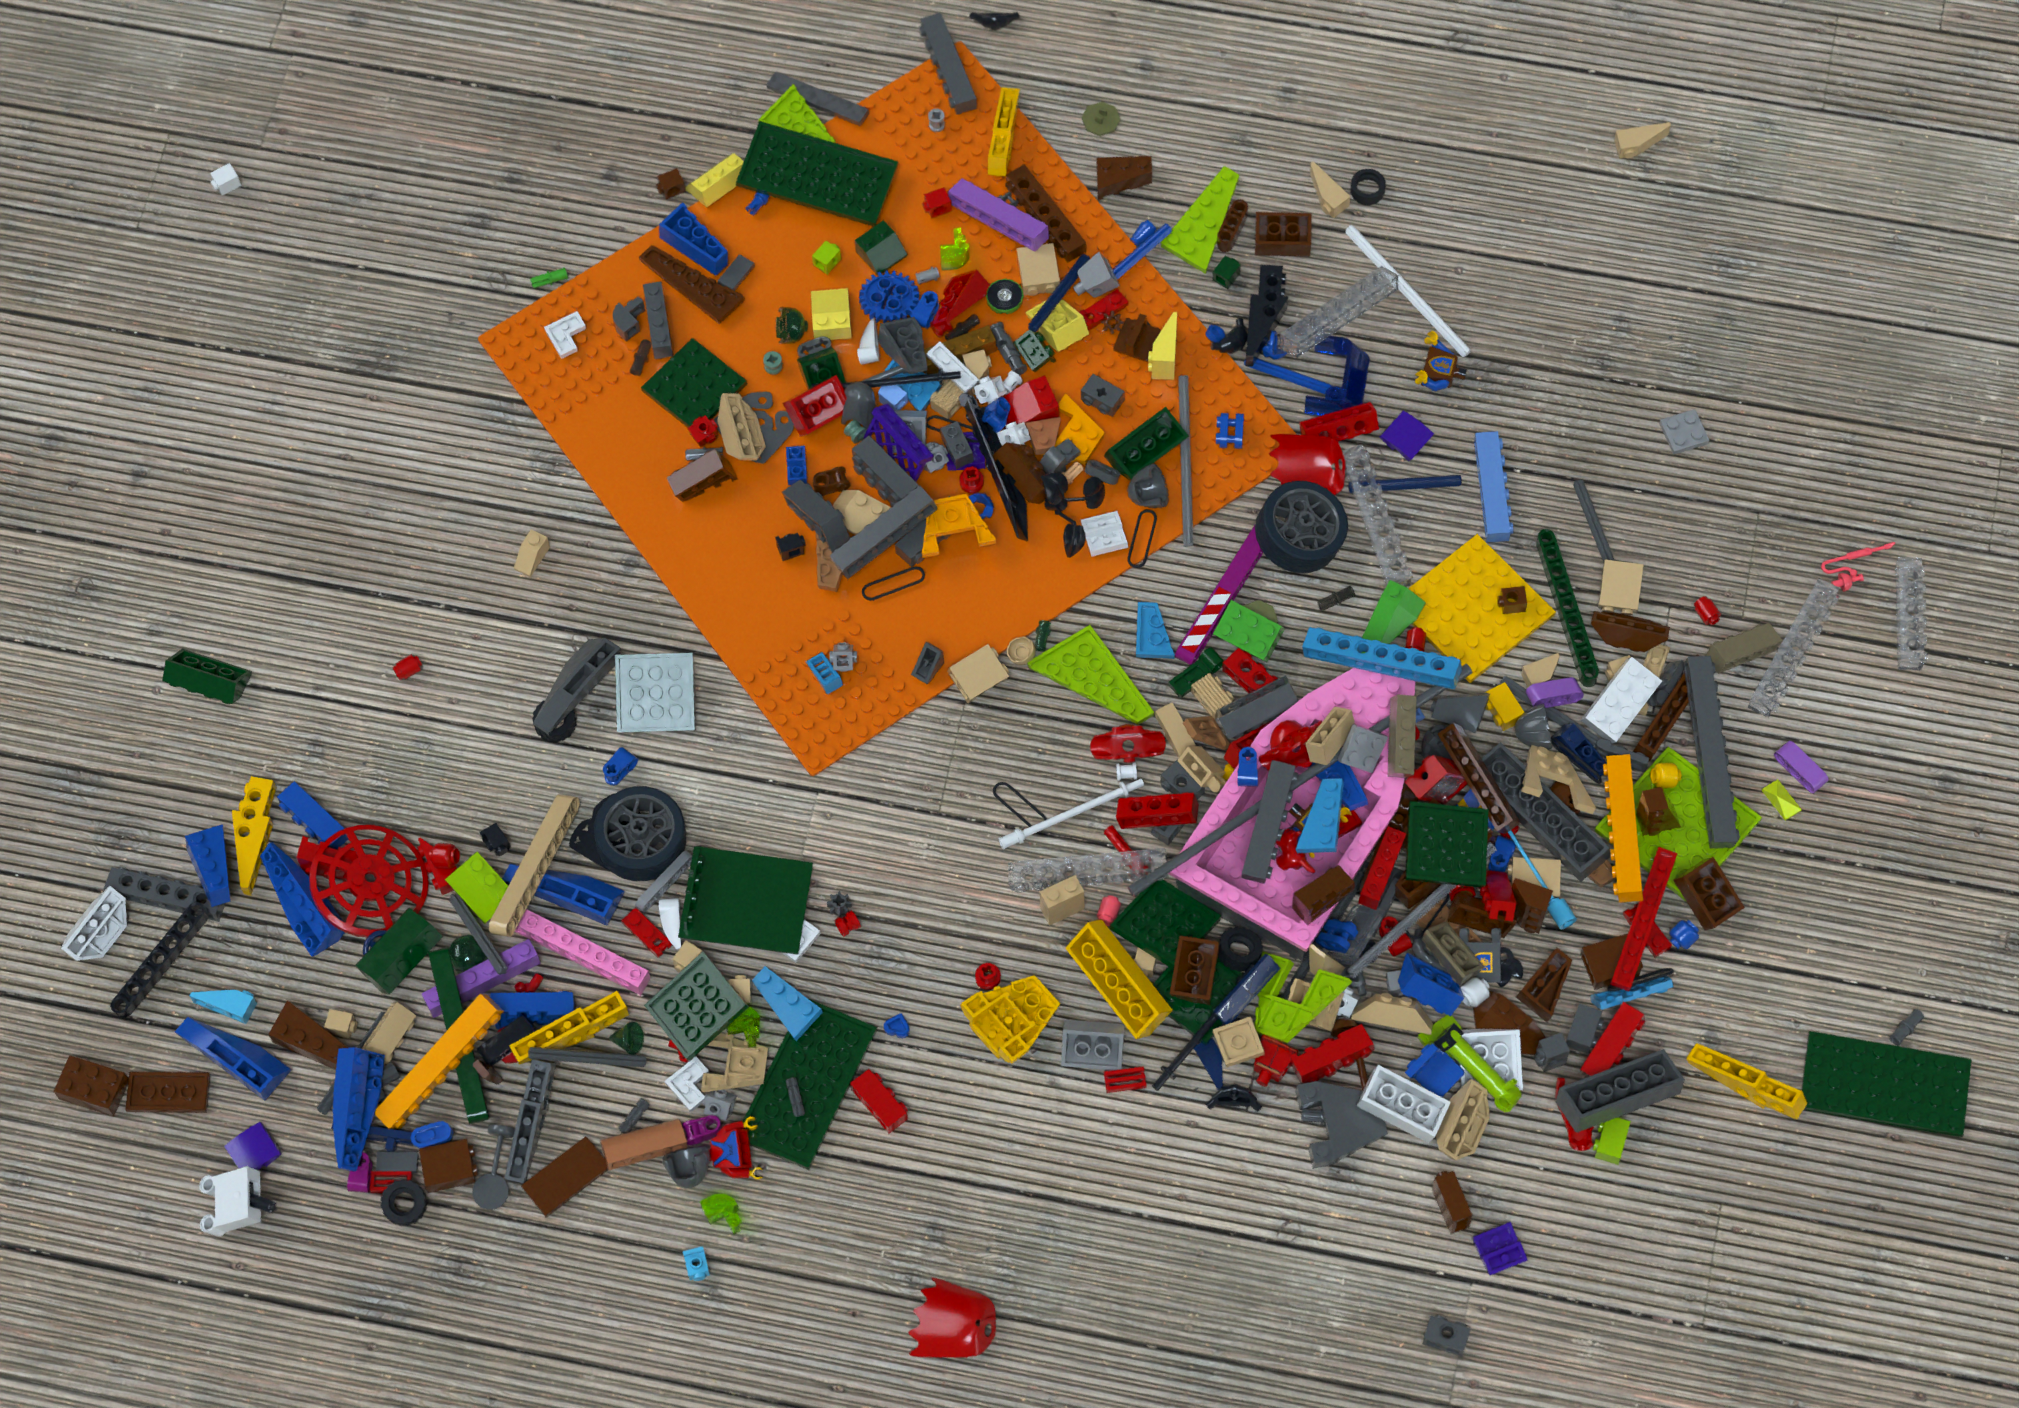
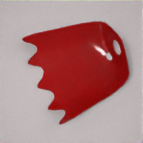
[1269,434,1345,495]
[908,1278,996,1358]

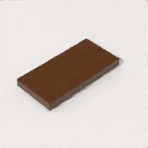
[125,1072,211,1113]
[521,1136,608,1218]

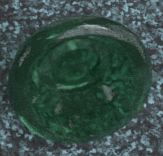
[609,1021,644,1055]

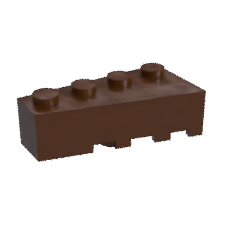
[268,1000,348,1070]

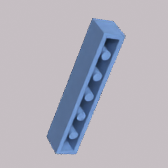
[1474,431,1513,543]

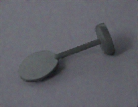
[472,1125,515,1210]

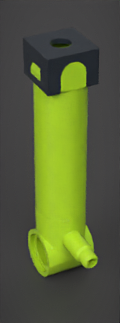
[1434,1023,1522,1112]

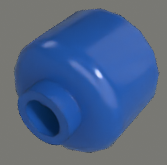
[1669,920,1699,949]

